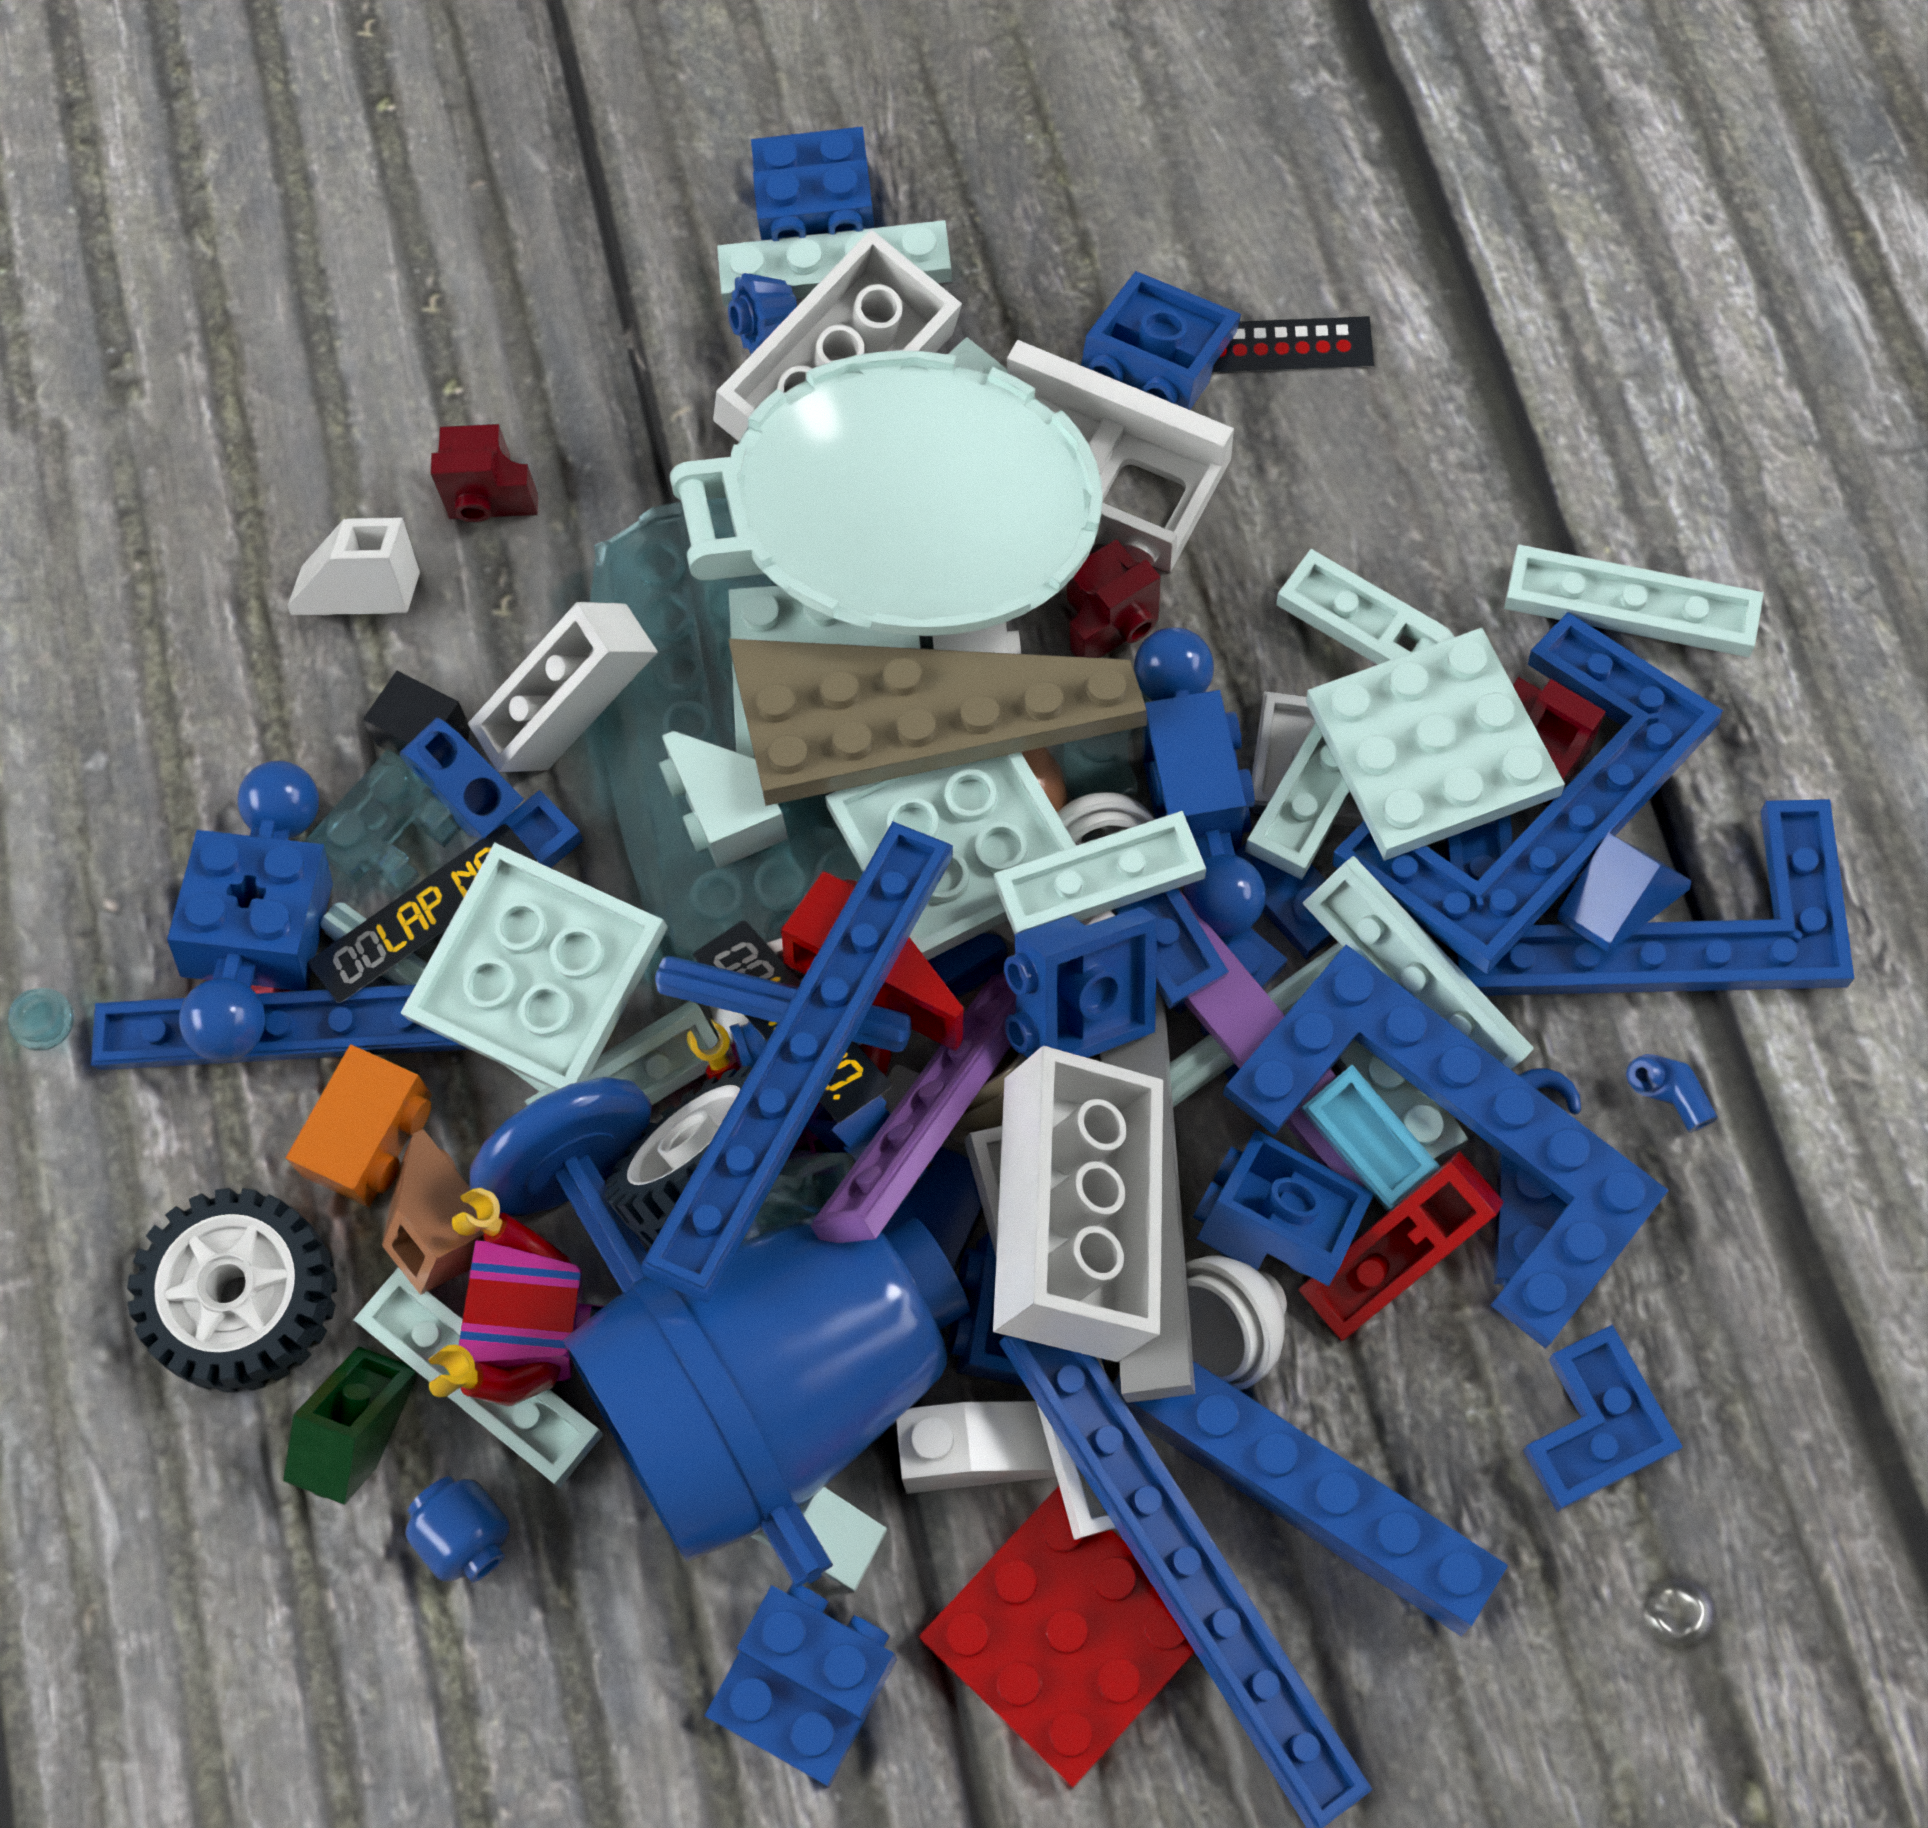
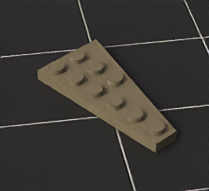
[728,639,1147,806]

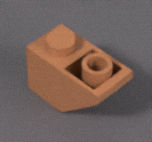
[382,1129,485,1295]

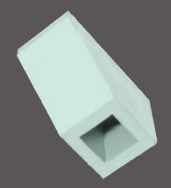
[659,731,788,869]

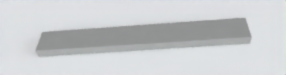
[1100,988,1196,1403]

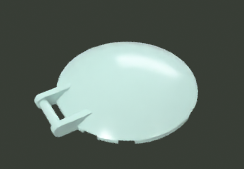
[670,351,1103,636]

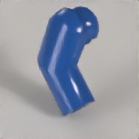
[1626,1054,1718,1133]

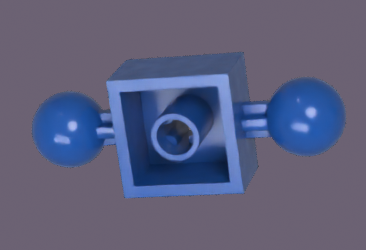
[1134,627,1266,937]
[167,761,333,1061]

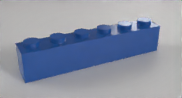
[1113,1361,1508,1636]

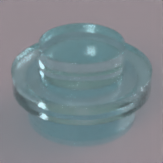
[8,988,74,1051]

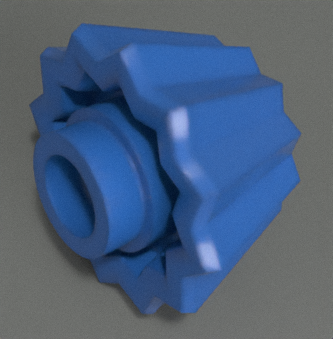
[728,273,797,354]

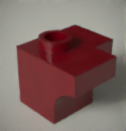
[431,424,538,522]
[1067,539,1161,658]
[1513,677,1606,806]

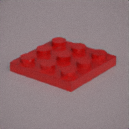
[919,1485,1195,1789]

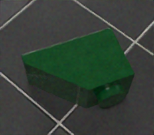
[283,1346,417,1505]

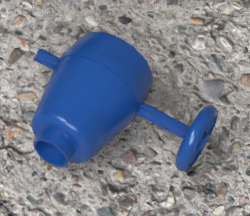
[470,1077,970,1588]

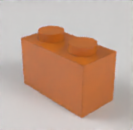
[285,1044,432,1208]

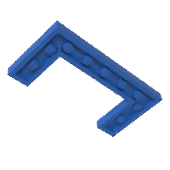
[1332,612,1723,974]
[1445,799,1855,996]
[1222,944,1669,1349]

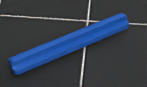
[655,956,912,1052]

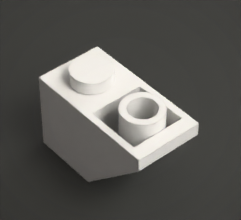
[288,518,420,615]

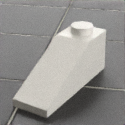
[896,1401,1057,1494]

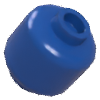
[405,1476,510,1583]

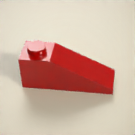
[781,871,963,1051]
[1298,1151,1504,1341]

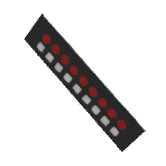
[1212,316,1374,373]

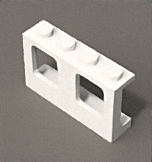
[1007,340,1234,573]

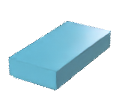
[1300,1065,1440,1211]

